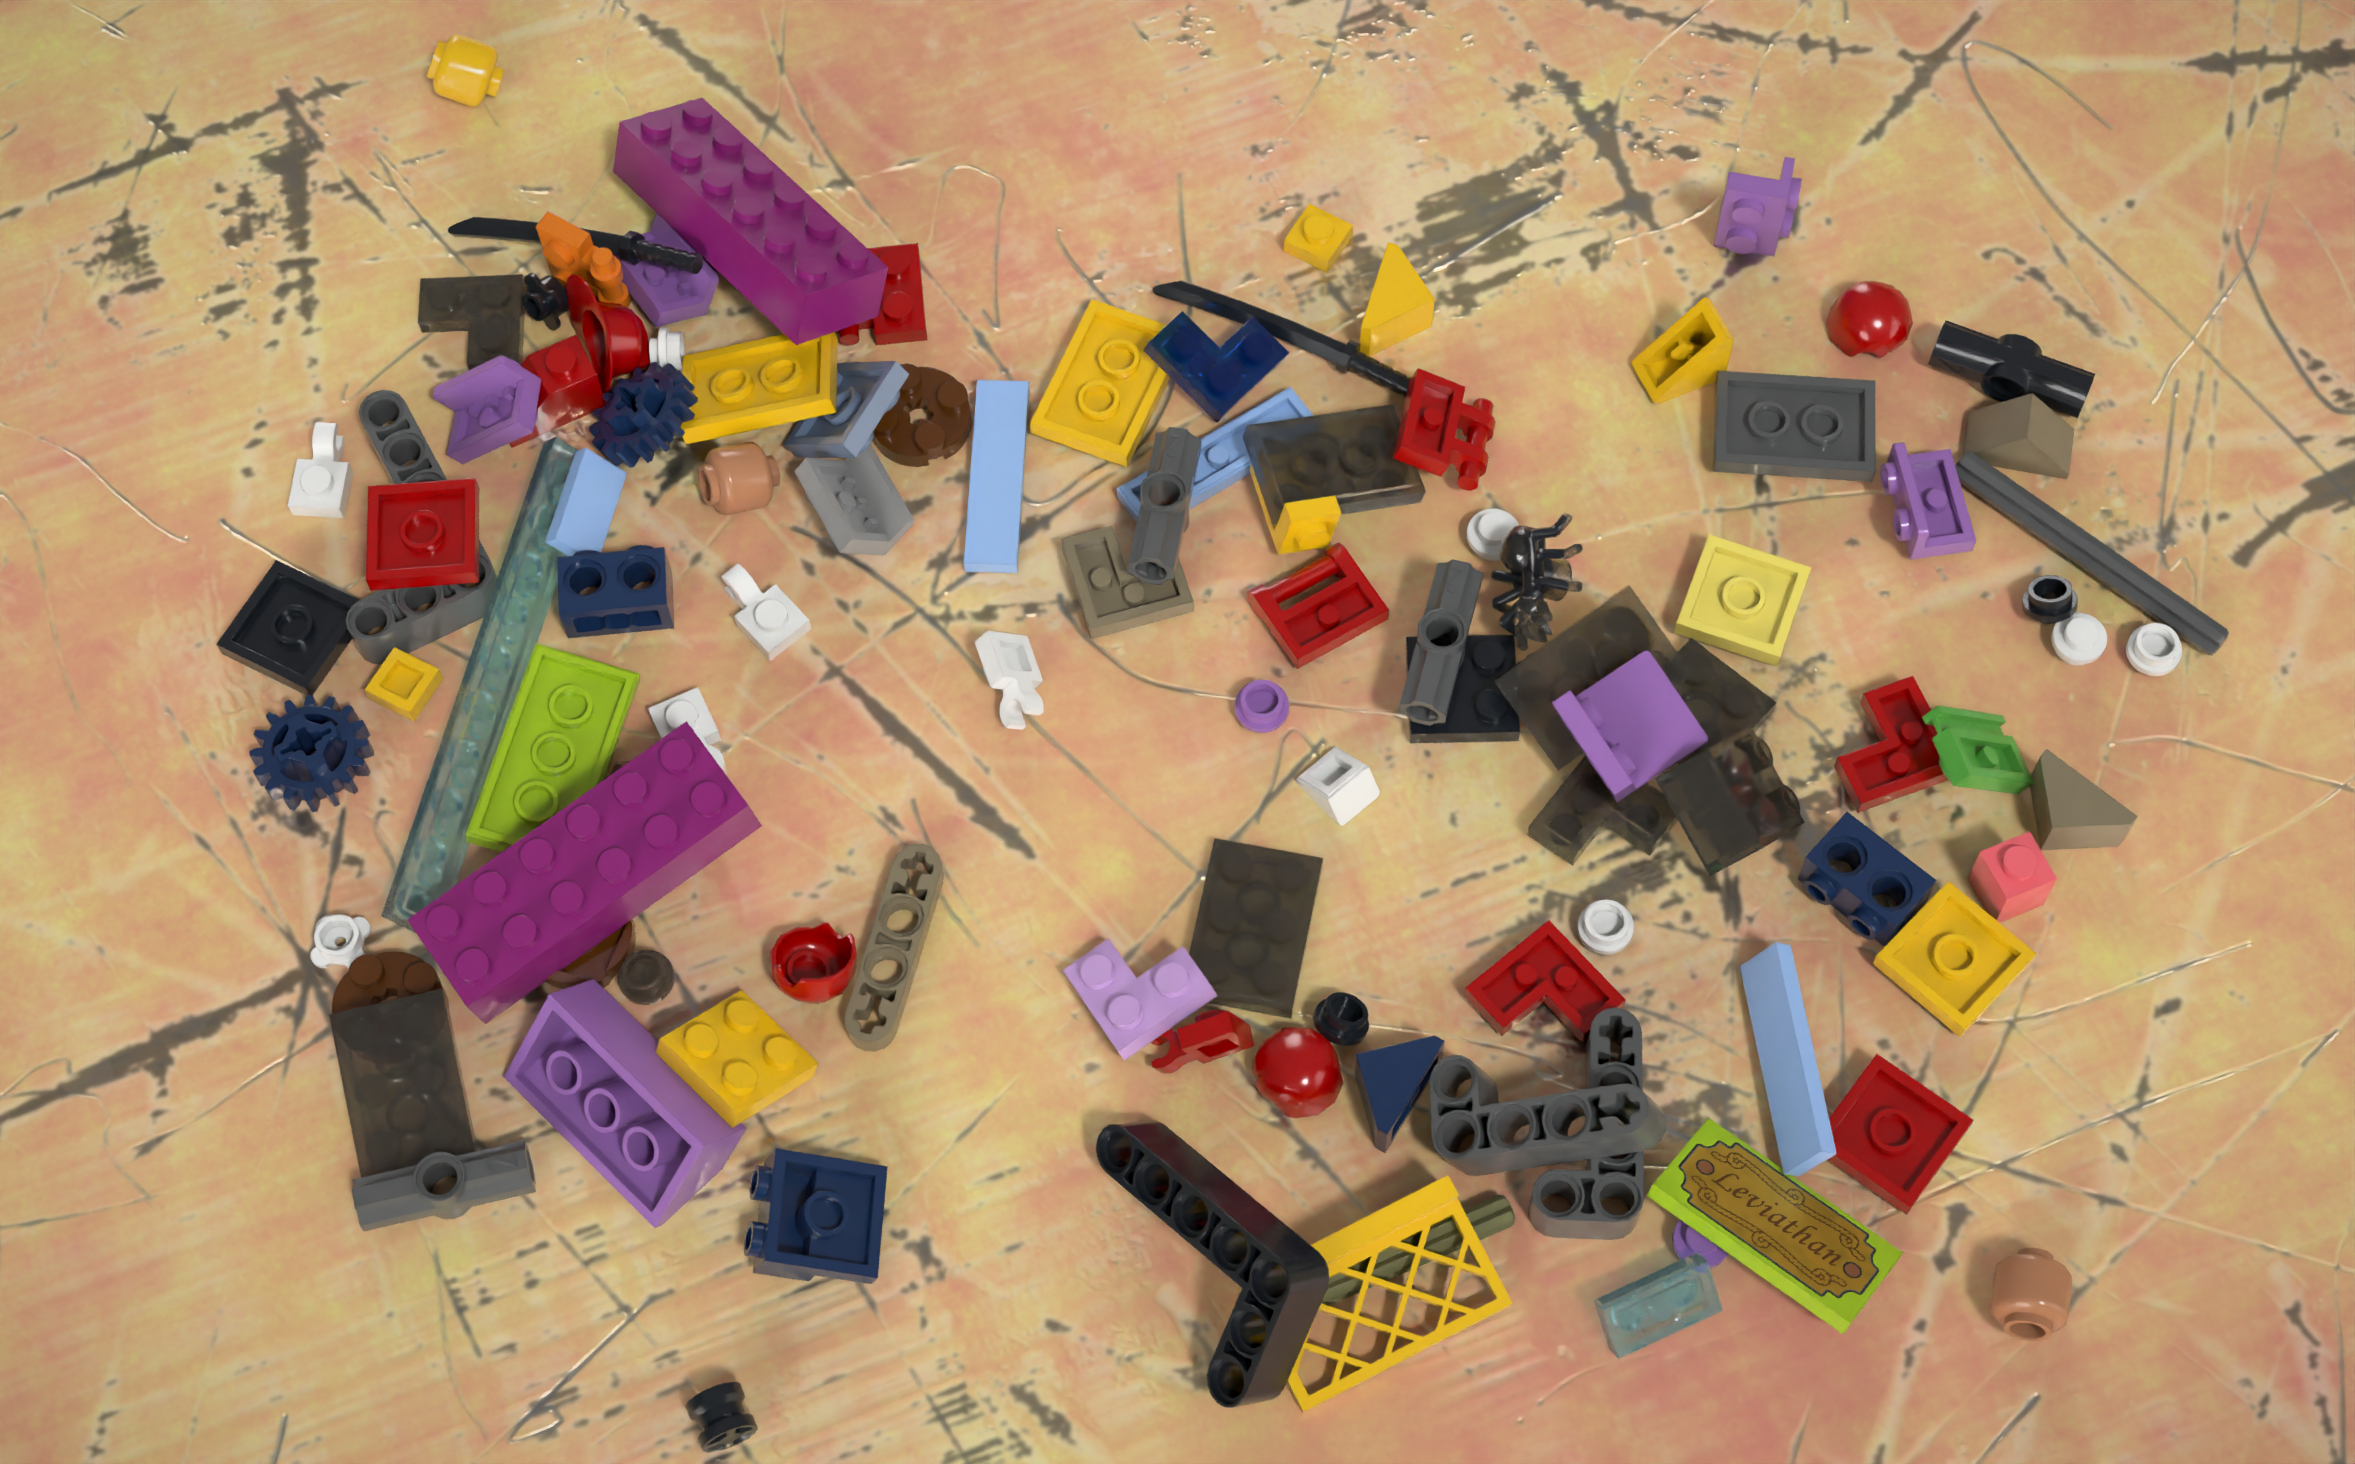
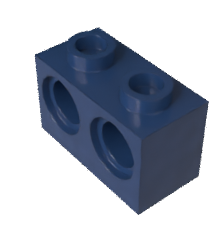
[557,545,674,638]
[1798,812,1936,947]

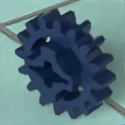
[589,362,698,468]
[250,695,374,812]

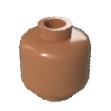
[698,442,780,515]
[1990,1248,2072,1341]

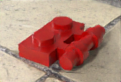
[838,243,928,345]
[1393,368,1496,491]

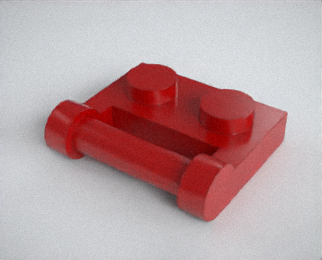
[1246,542,1389,669]

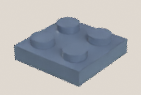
[783,361,909,458]

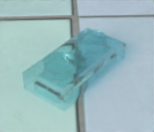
[1594,1252,1723,1359]

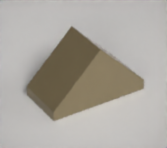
[1962,393,2075,479]
[2030,749,2138,850]

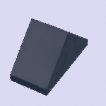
[1354,1035,1445,1153]

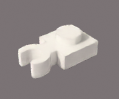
[648,687,727,775]

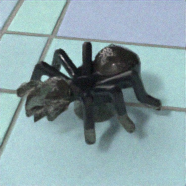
[1491,513,1583,651]

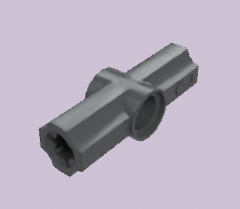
[1128,427,1202,585]
[1399,559,1483,726]
[352,1140,536,1232]

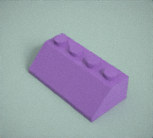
[503,979,747,1228]

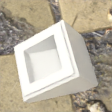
[1295,747,1380,826]

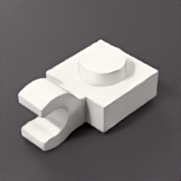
[288,422,353,518]
[722,564,811,661]
[975,631,1044,730]

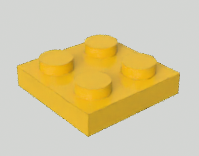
[1873,881,2037,1038]
[655,990,819,1128]

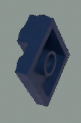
[744,1148,888,1284]

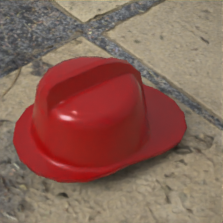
[566,273,650,393]

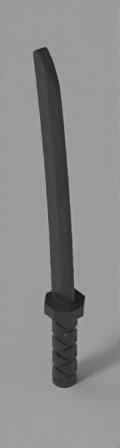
[448,217,703,274]
[1153,280,1411,398]

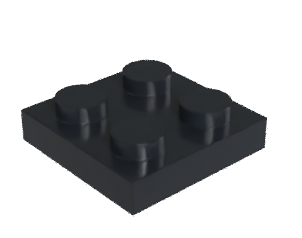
[216,560,359,696]
[1405,635,1520,743]

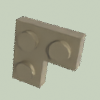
[1061,525,1194,639]

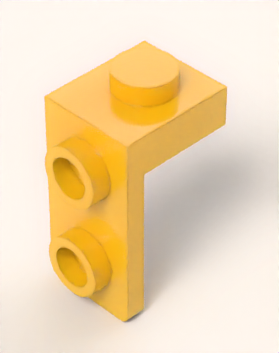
[1249,454,1341,555]

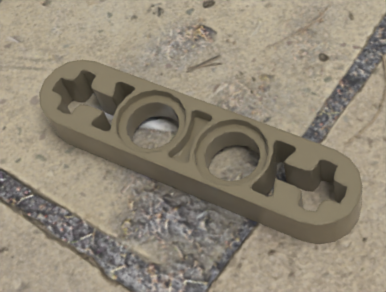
[844,844,944,1052]

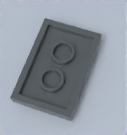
[1713,371,1875,482]

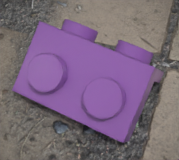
[1714,157,1802,256]
[615,213,719,327]
[433,356,541,464]
[1880,442,1976,560]

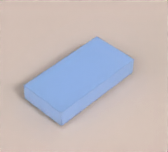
[545,448,627,556]

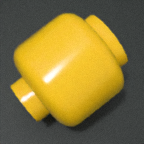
[427,34,505,107]

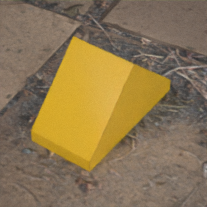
[1360,242,1435,357]
[1630,297,1734,404]

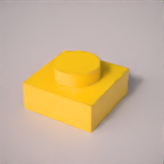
[1283,203,1353,273]
[365,647,444,721]

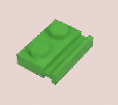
[1922,705,2034,794]

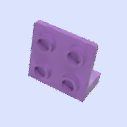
[1552,651,1708,802]

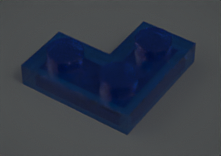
[1143,311,1290,423]

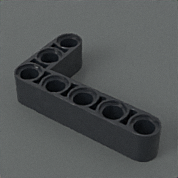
[1096,1120,1329,1408]

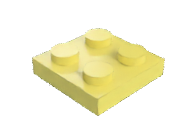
[1674,534,1812,667]

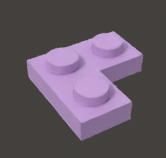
[1063,938,1218,1061]

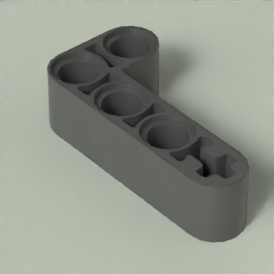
[1528,1008,1644,1240]
[1429,1055,1667,1176]

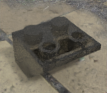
[1655,727,1805,876]

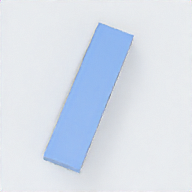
[964,380,1030,573]
[1116,387,1320,523]
[1740,942,1837,1176]

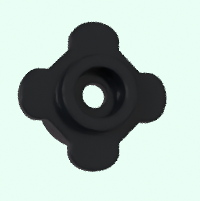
[522,273,569,331]

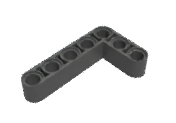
[346,390,503,664]

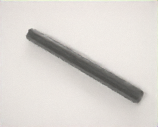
[1955,452,2229,656]

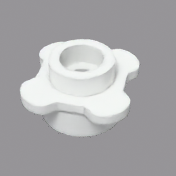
[310,914,371,969]

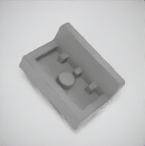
[794,444,914,555]

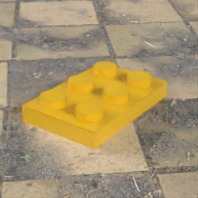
[1030,299,1187,467]
[680,332,838,444]

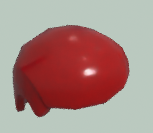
[1826,281,1913,358]
[769,922,857,1004]
[1252,1027,1344,1119]

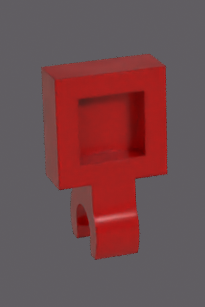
[1150,1010,1255,1074]

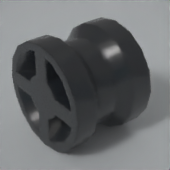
[685,1382,758,1453]

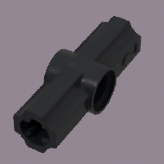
[1928,320,2095,418]

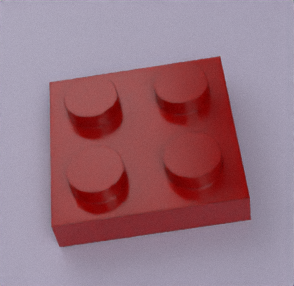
[366,478,480,591]
[1827,1054,1974,1215]

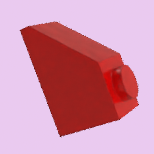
[509,335,606,448]

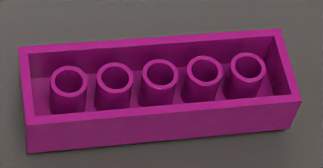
[613,98,888,345]
[407,721,762,1024]

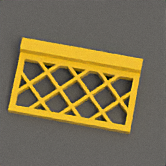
[1238,1175,1513,1413]

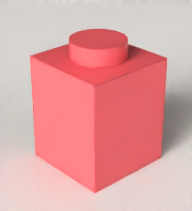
[1968,831,2057,923]

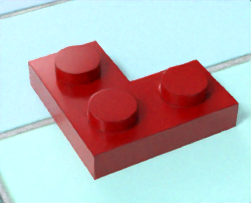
[1834,676,1949,813]
[1464,920,1626,1042]

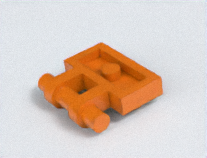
[536,211,631,308]

